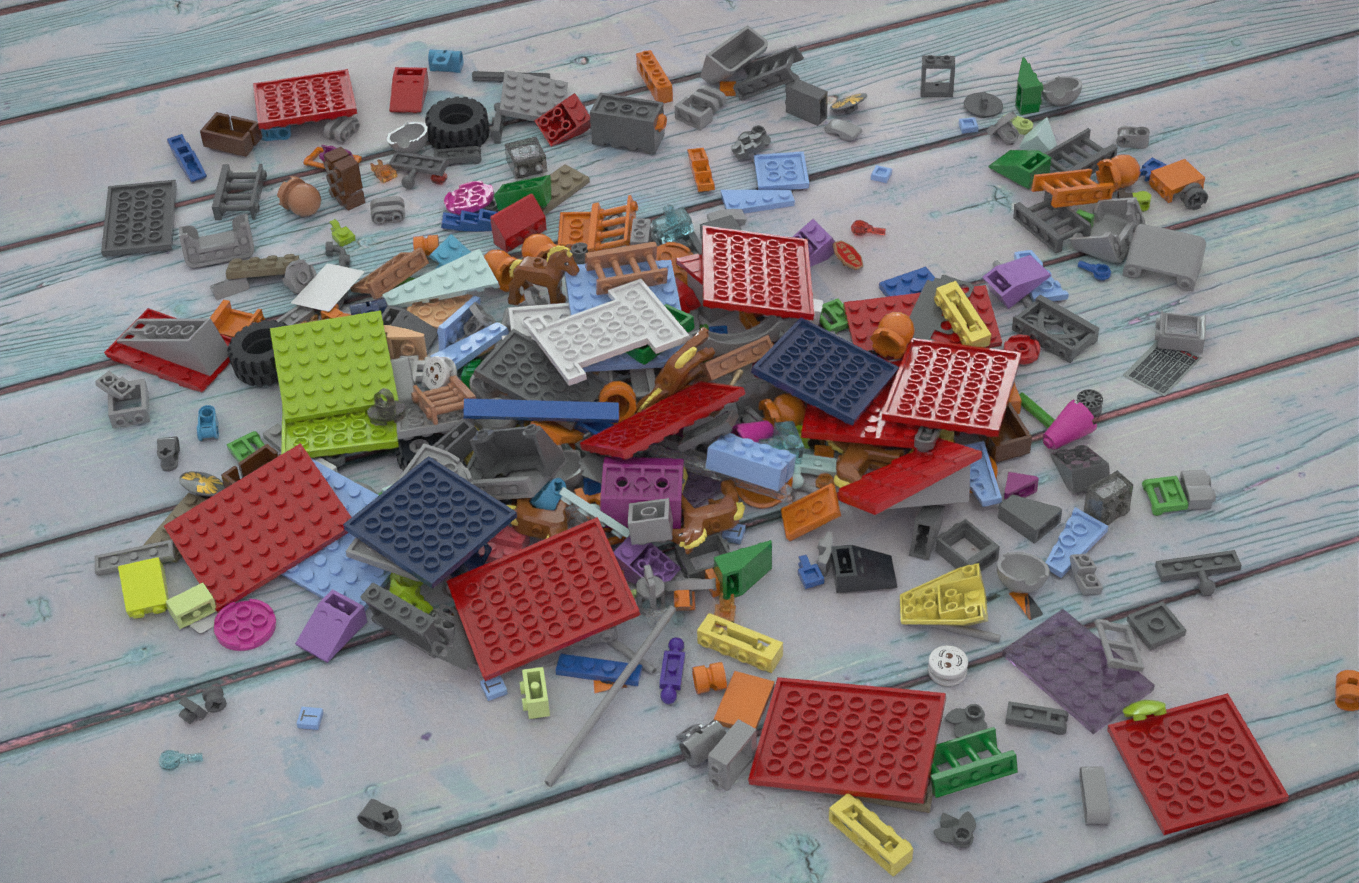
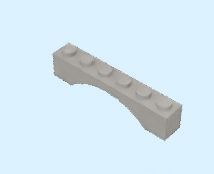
[688,315,798,356]

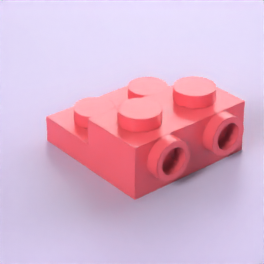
[479,526,530,562]

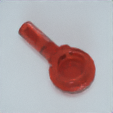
[431,172,448,184]
[851,220,886,236]

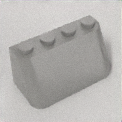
[700,25,768,84]

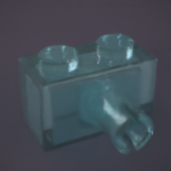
[652,204,695,244]
[758,421,804,465]

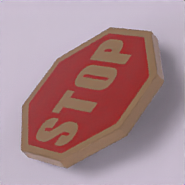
[833,240,863,271]

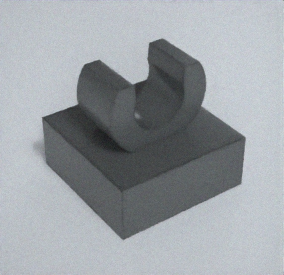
[179,696,208,724]

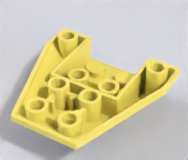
[900,563,988,626]

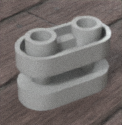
[689,85,727,114]
[324,116,360,143]
[370,196,405,224]

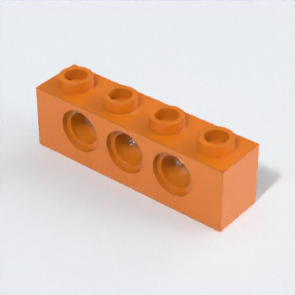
[636,50,673,103]

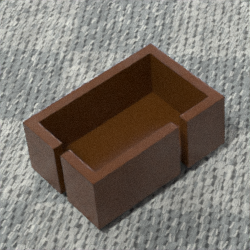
[200,112,263,157]
[323,147,366,211]
[977,402,1032,463]
[221,444,281,488]

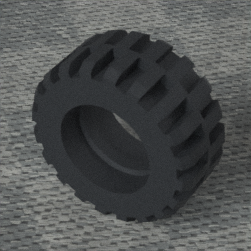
[425,96,490,149]
[227,320,288,387]

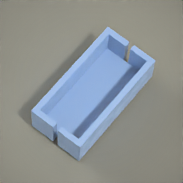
[706,433,796,491]

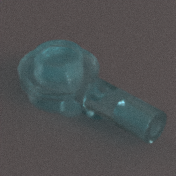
[158,750,203,770]

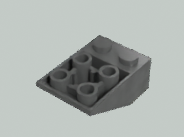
[382,305,438,352]
[1050,445,1111,493]

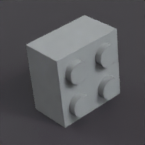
[628,498,673,545]

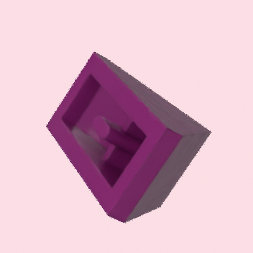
[1004,472,1039,499]

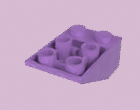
[793,219,835,267]
[982,255,1051,309]
[614,535,681,584]
[295,589,367,663]

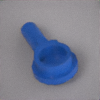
[1078,260,1111,280]

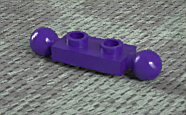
[659,637,686,704]

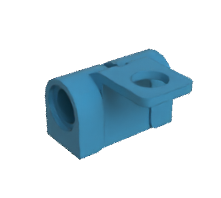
[428,49,464,73]

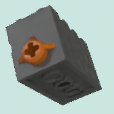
[590,93,667,154]

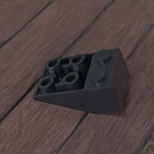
[831,545,897,593]

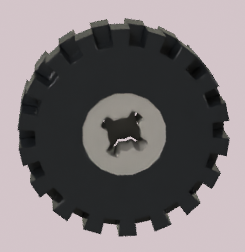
[395,433,441,471]

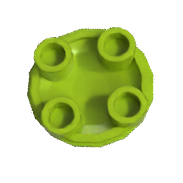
[1122,700,1166,721]

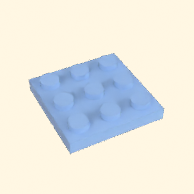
[754,151,809,190]

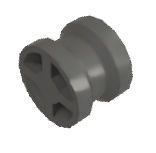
[571,242,588,264]
[202,686,227,713]

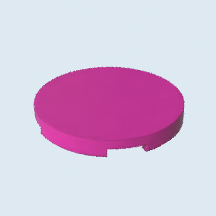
[444,181,495,214]
[214,599,276,651]

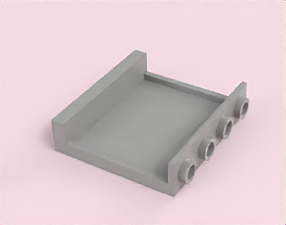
[472,445,567,500]

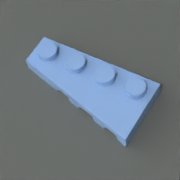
[721,190,795,214]
[1014,250,1069,302]
[437,296,480,351]
[430,322,509,370]
[964,441,1002,507]
[1045,507,1108,578]

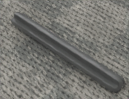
[472,71,551,81]

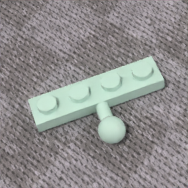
[790,452,837,489]
[559,487,630,539]

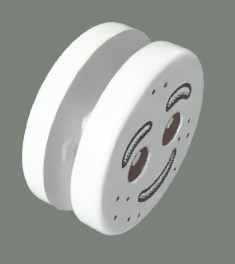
[423,356,457,390]
[928,645,968,686]

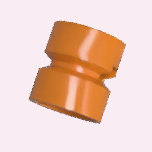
[413,235,439,256]
[692,662,727,694]
[1335,670,1359,711]

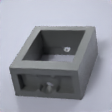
[920,55,955,97]
[935,519,1000,571]
[675,532,730,579]

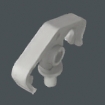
[664,578,716,593]

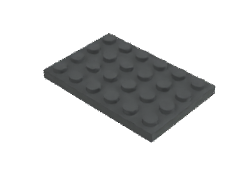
[101,179,177,257]
[473,329,609,430]

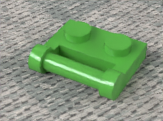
[819,298,848,334]
[226,431,265,463]
[1142,476,1188,516]

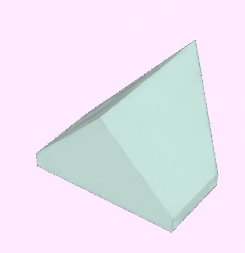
[1019,117,1057,153]

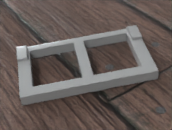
[1094,619,1144,672]

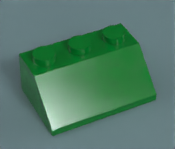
[494,175,552,211]

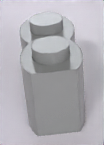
[1179,470,1216,510]

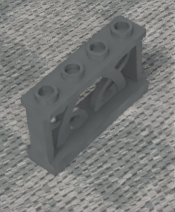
[1012,295,1099,363]
[360,583,448,659]

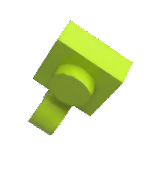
[329,219,356,247]

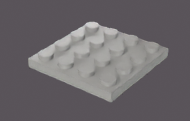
[499,70,568,121]
[396,403,475,440]

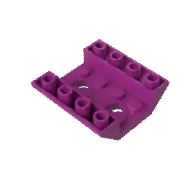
[600,457,684,529]

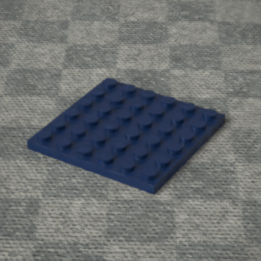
[751,318,899,426]
[343,456,517,589]

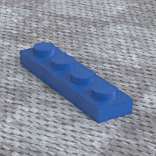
[555,654,642,686]

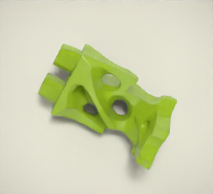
[389,572,433,614]

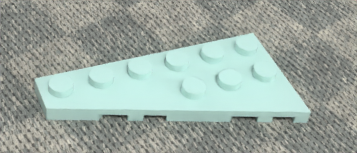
[382,249,500,308]

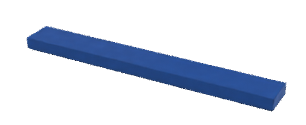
[463,398,619,423]

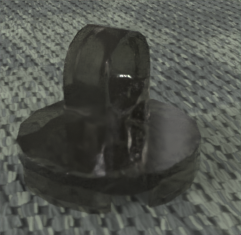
[367,388,406,426]

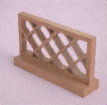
[350,248,429,299]

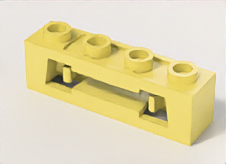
[934,281,991,347]
[697,613,783,673]
[829,794,913,877]

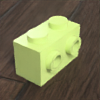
[166,583,216,629]
[519,667,550,719]

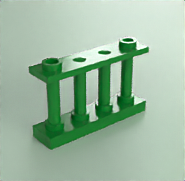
[930,727,1018,798]

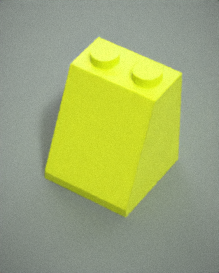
[118,557,169,618]

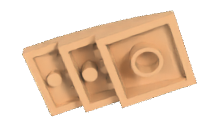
[384,325,428,360]

